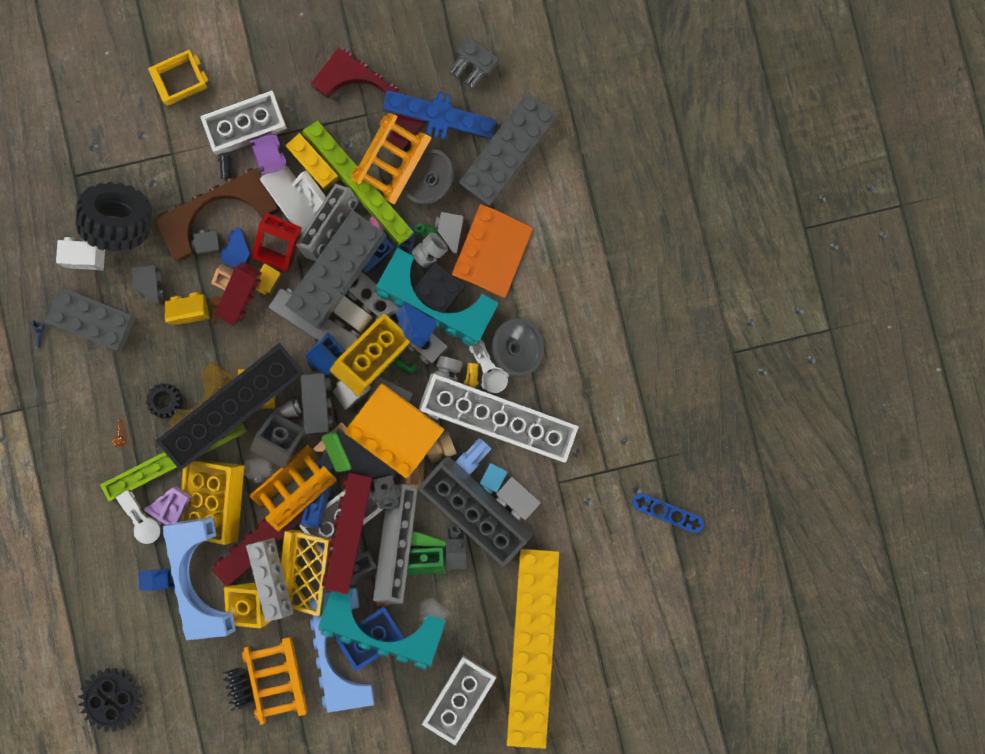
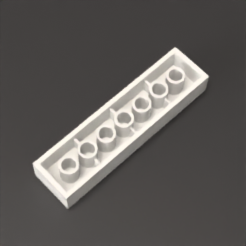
[418,374,579,463]

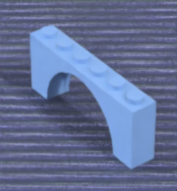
[163,517,236,640]
[308,588,375,713]

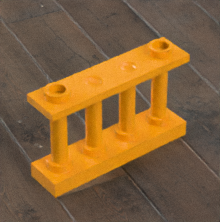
[351,113,431,204]
[249,445,337,532]
[242,636,308,725]

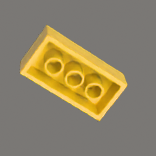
[330,313,411,397]

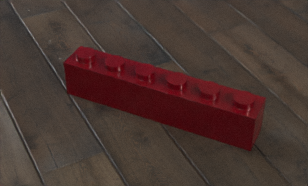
[322,473,372,595]
[212,509,305,586]

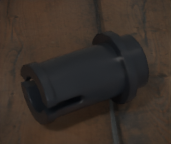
[218,155,233,179]

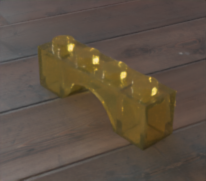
[167,361,232,428]

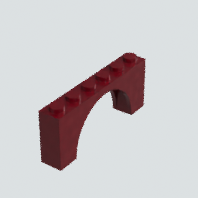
[311,47,427,151]

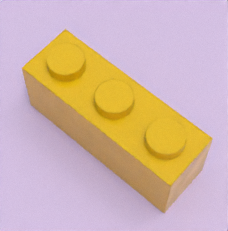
[285,133,340,192]

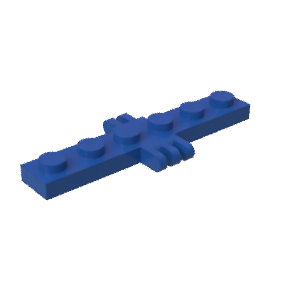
[382,91,496,140]

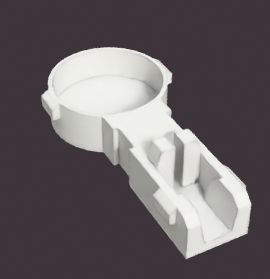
[469,339,509,394]
[116,489,161,544]

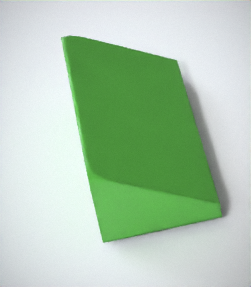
[321,431,351,472]

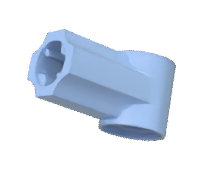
[456,438,491,475]

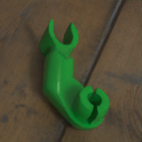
[415,223,450,258]
[392,357,420,376]

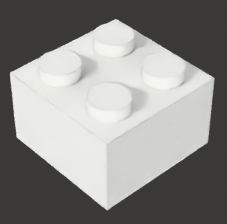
[56,237,105,270]

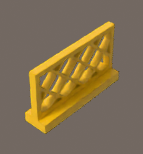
[281,529,331,616]

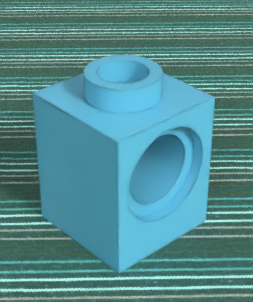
[480,463,507,494]

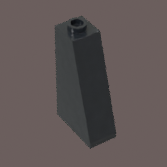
[317,428,398,481]

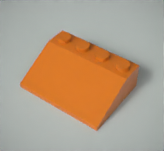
[452,204,533,298]

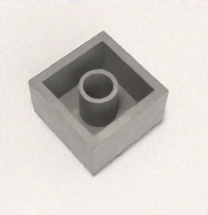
[496,477,540,520]

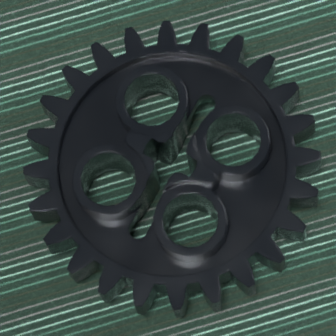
[78,668,143,732]

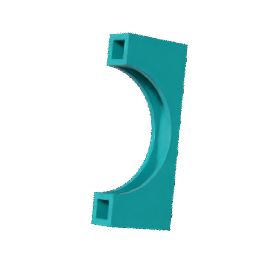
[374,248,499,346]
[318,588,446,670]

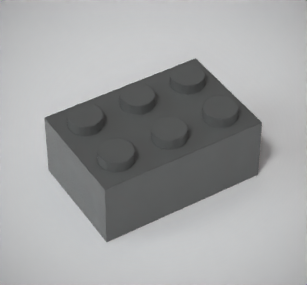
[301,373,335,435]

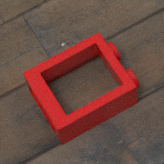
[252,213,302,272]

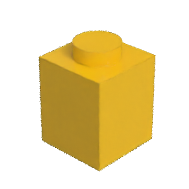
[257,263,283,295]

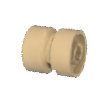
[427,431,457,463]

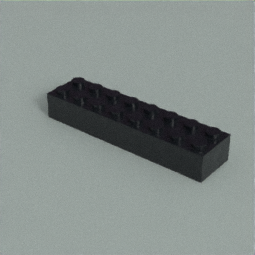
[156,343,304,471]

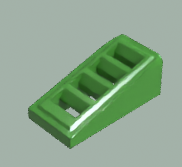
[410,530,446,547]

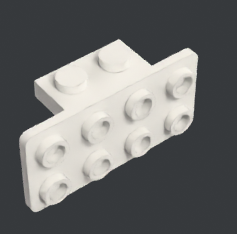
[260,166,326,236]

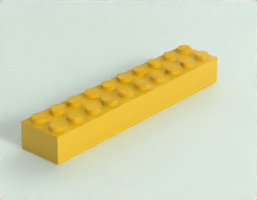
[507,549,559,749]

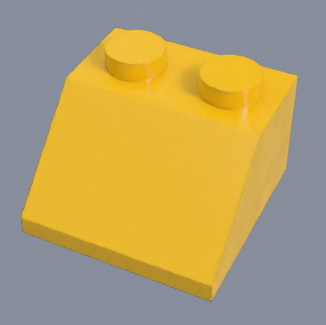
[165,292,210,326]
[224,583,272,628]

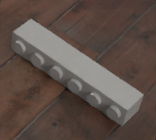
[269,288,361,350]
[373,484,418,604]

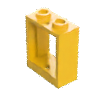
[148,50,209,106]

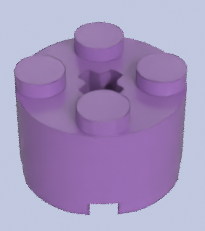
[249,133,286,176]

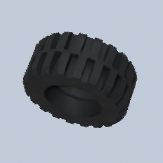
[75,182,152,252]

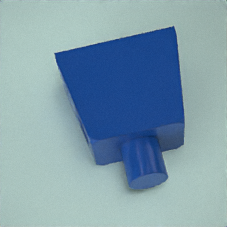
[305,332,346,375]

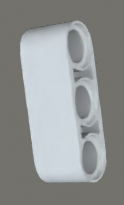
[333,296,373,333]

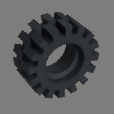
[146,383,183,419]

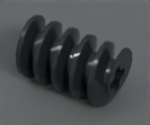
[221,668,254,711]

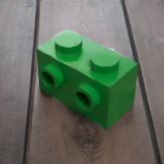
[407,547,446,575]

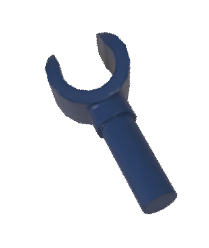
[31,320,45,347]

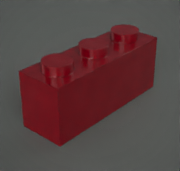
[214,262,262,326]

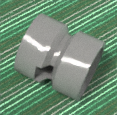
[412,232,448,268]
[434,356,463,382]

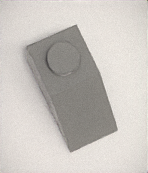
[435,212,464,256]

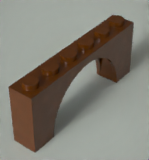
[154,168,280,263]

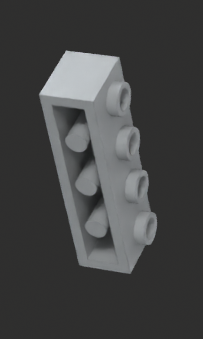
[295,184,359,261]
[246,538,294,622]

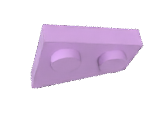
[144,486,192,525]

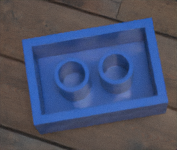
[335,605,406,672]

